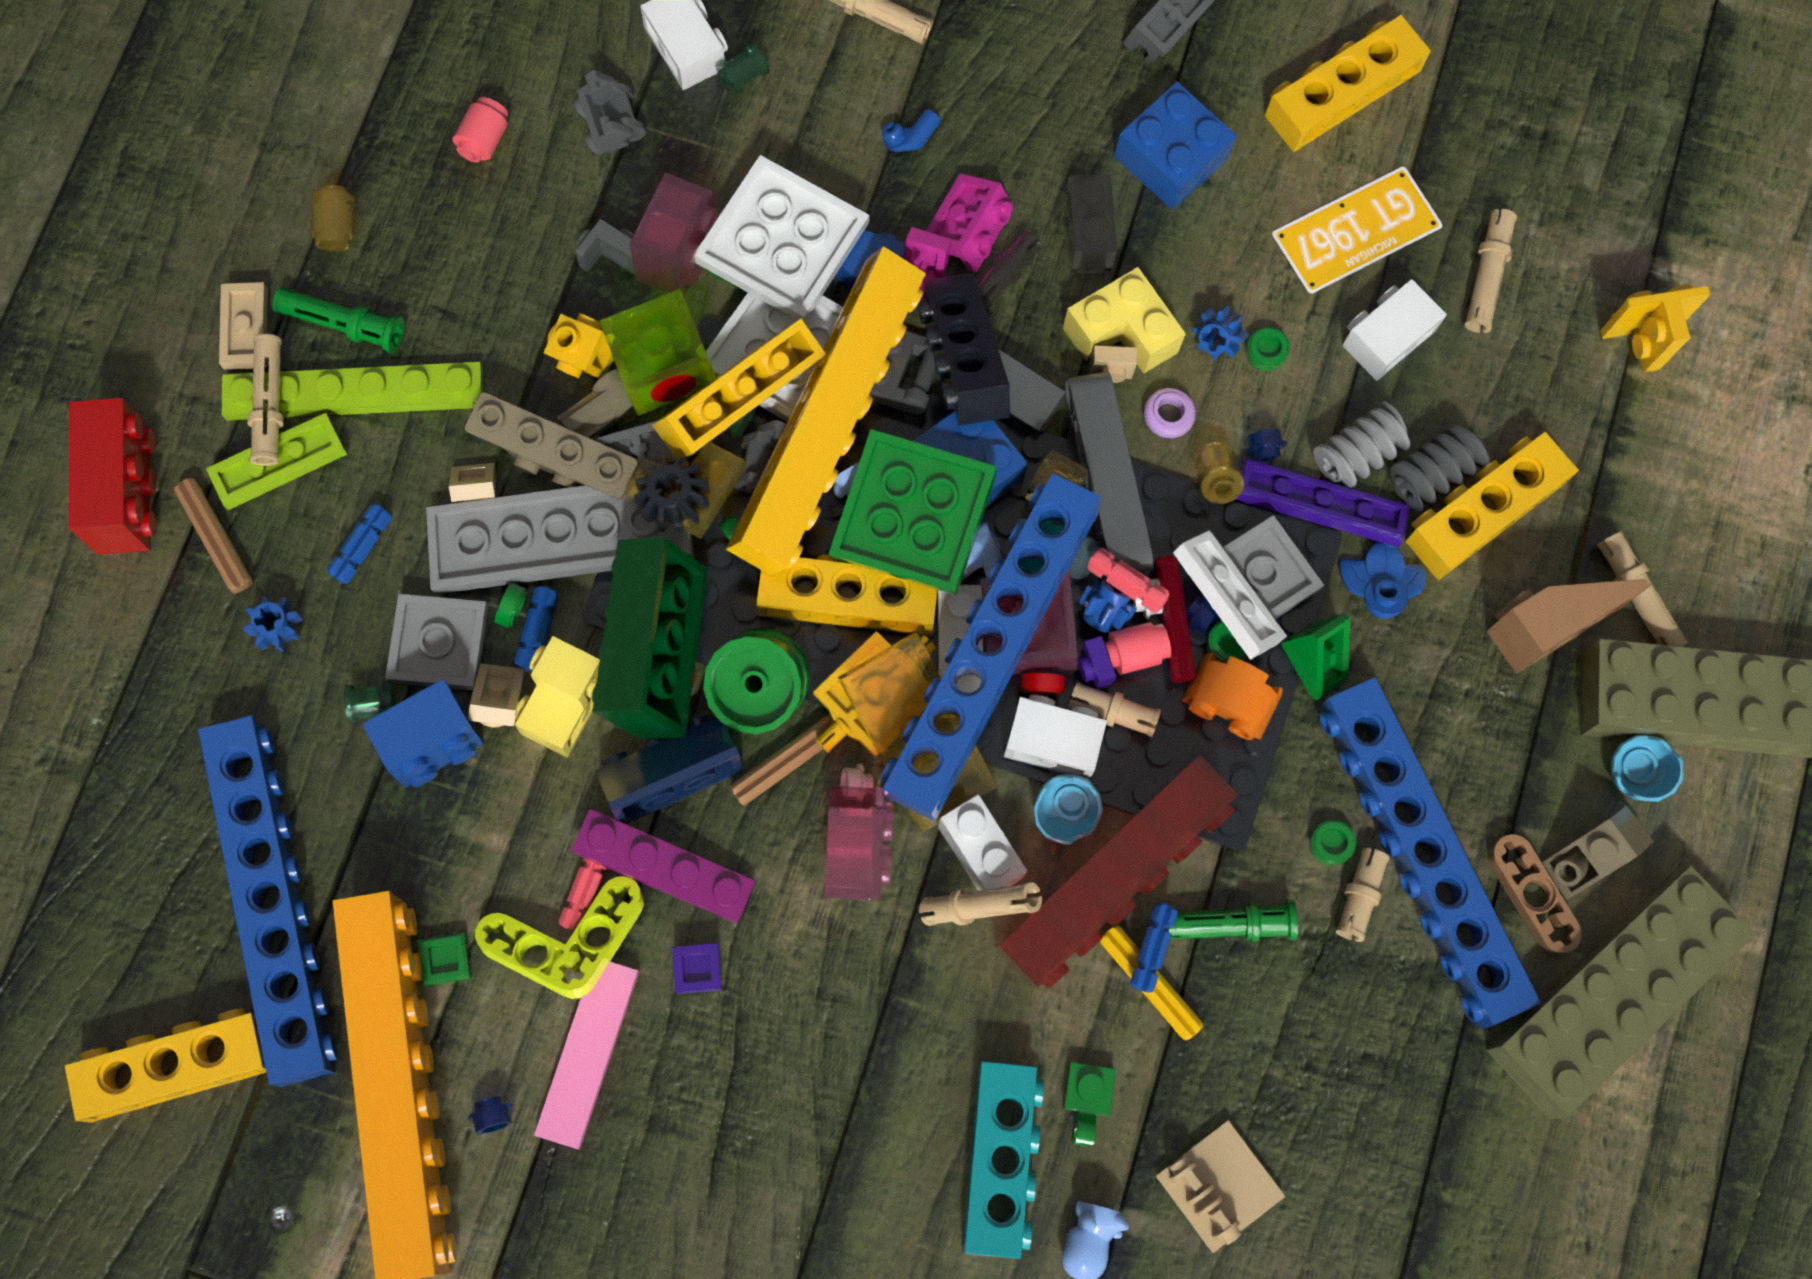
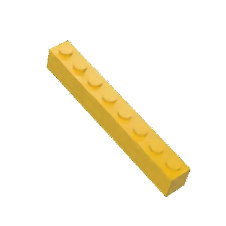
[726,246,926,575]

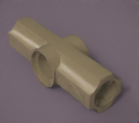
[556,345,683,439]

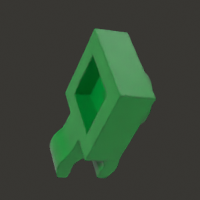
[1063,1062,1116,1147]

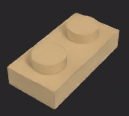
[219,282,268,370]
[468,663,525,727]

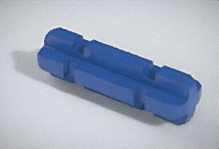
[327,503,392,584]
[514,586,558,672]
[1130,903,1178,993]

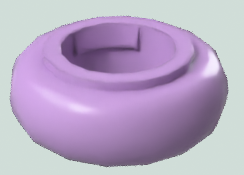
[1143,388,1196,439]

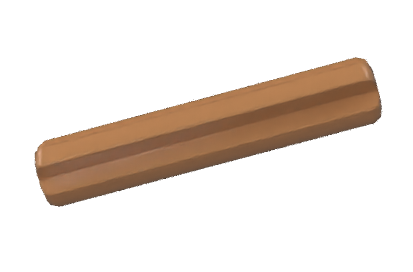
[174,477,253,594]
[730,713,834,805]

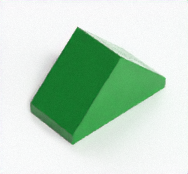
[1281,613,1351,701]

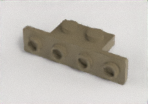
[465,392,639,500]

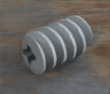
[1313,401,1410,488]

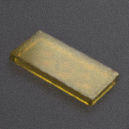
[837,633,998,833]

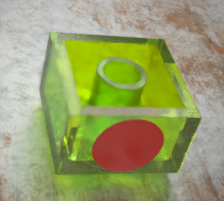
[600,288,717,416]

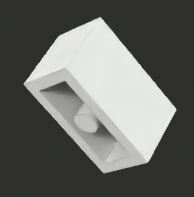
[640,0,728,90]
[1342,279,1447,381]
[1004,695,1107,780]
[938,794,1027,891]

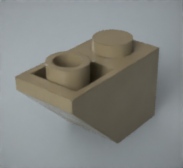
[1542,805,1654,900]

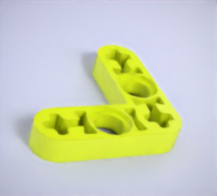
[475,876,644,999]

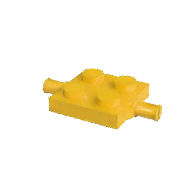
[813,631,936,758]

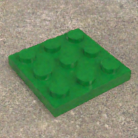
[829,429,998,596]

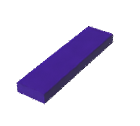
[1234,458,1410,547]

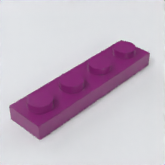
[571,809,756,924]

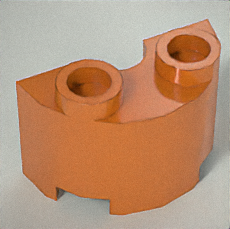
[1181,653,1283,740]

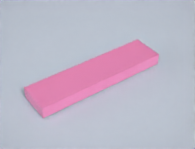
[534,960,639,1150]

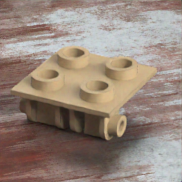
[1156,1120,1285,1253]

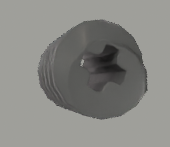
[1390,425,1489,513]

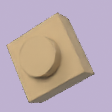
[1090,346,1137,383]
[449,463,497,502]

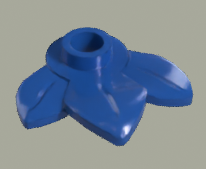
[1339,541,1426,619]

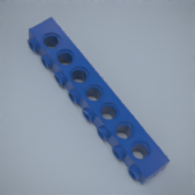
[880,473,1101,822]
[1319,677,1541,1029]
[198,715,339,1087]

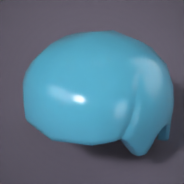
[1610,735,1683,802]
[1033,773,1103,845]

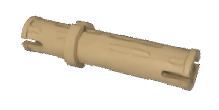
[829,0,933,45]
[1464,209,1517,333]
[247,334,284,466]
[1597,531,1689,647]
[919,882,1042,926]

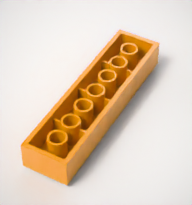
[333,891,457,1279]

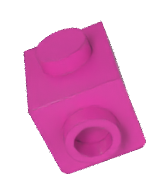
[904,227,952,298]

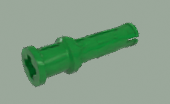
[272,286,405,354]
[1169,900,1298,942]

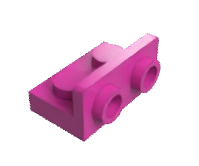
[926,173,1013,273]

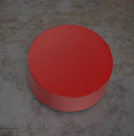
[1020,673,1065,696]

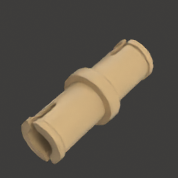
[1068,681,1161,737]
[1336,848,1390,942]

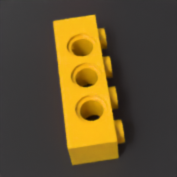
[1265,15,1431,152]
[652,318,826,460]
[1405,432,1579,581]
[757,555,937,636]
[65,1008,267,1123]

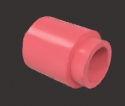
[453,97,508,162]
[1104,622,1171,675]

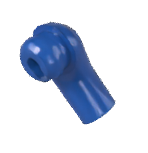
[882,109,941,152]

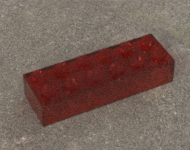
[996,755,1238,989]

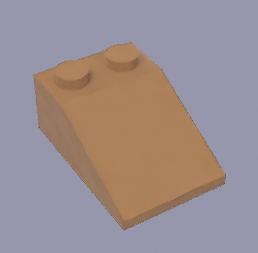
[1487,579,1650,674]

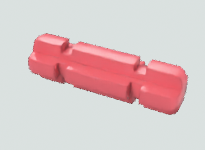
[1087,548,1169,613]
[558,858,607,932]

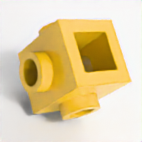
[543,313,621,379]

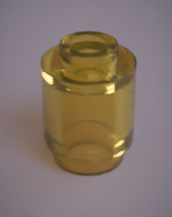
[311,185,355,251]
[1195,442,1244,504]

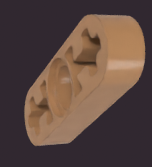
[1488,834,1582,956]

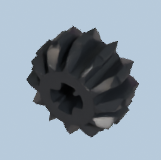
[634,455,711,532]

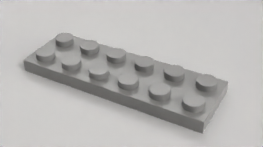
[426,479,694,594]

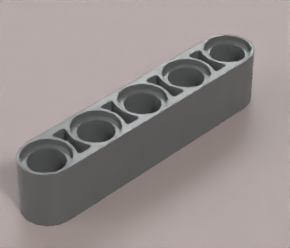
[1065,371,1153,572]

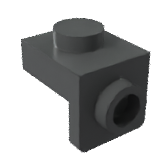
[576,219,645,276]

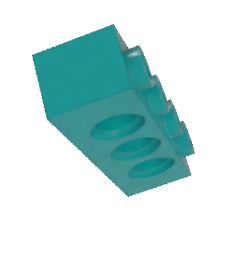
[962,1062,1044,1259]

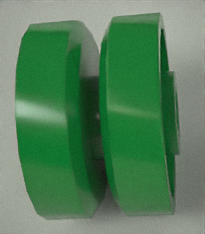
[703,627,811,734]

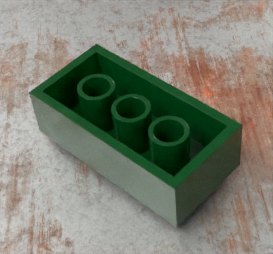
[592,537,708,739]

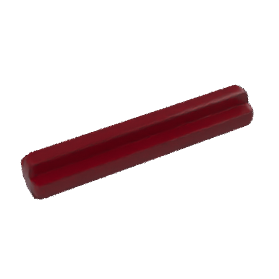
[1154,555,1196,683]

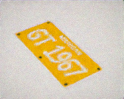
[1272,167,1442,294]

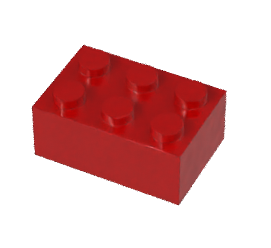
[68,398,157,555]

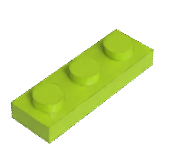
[206,413,347,510]

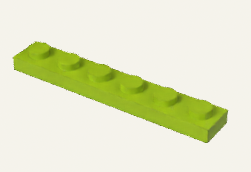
[222,362,483,421]

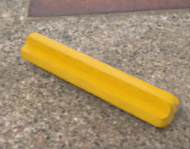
[1100,925,1203,1040]

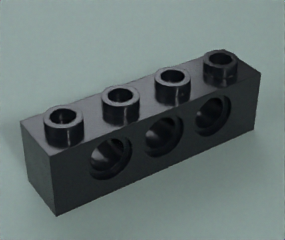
[918,273,1010,426]

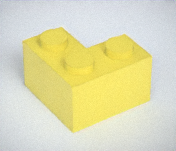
[1063,267,1186,374]
[515,636,600,758]

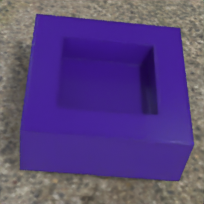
[1077,636,1116,690]
[672,943,722,995]

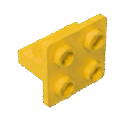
[1600,284,1711,372]

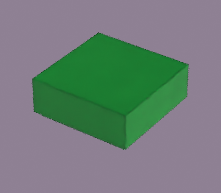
[418,933,472,987]

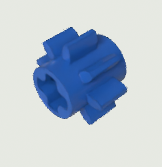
[1192,304,1249,360]
[1079,577,1137,632]
[243,596,302,652]

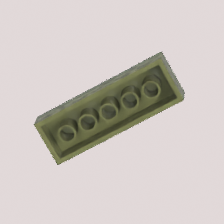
[1581,639,1812,758]
[1486,866,1757,1120]

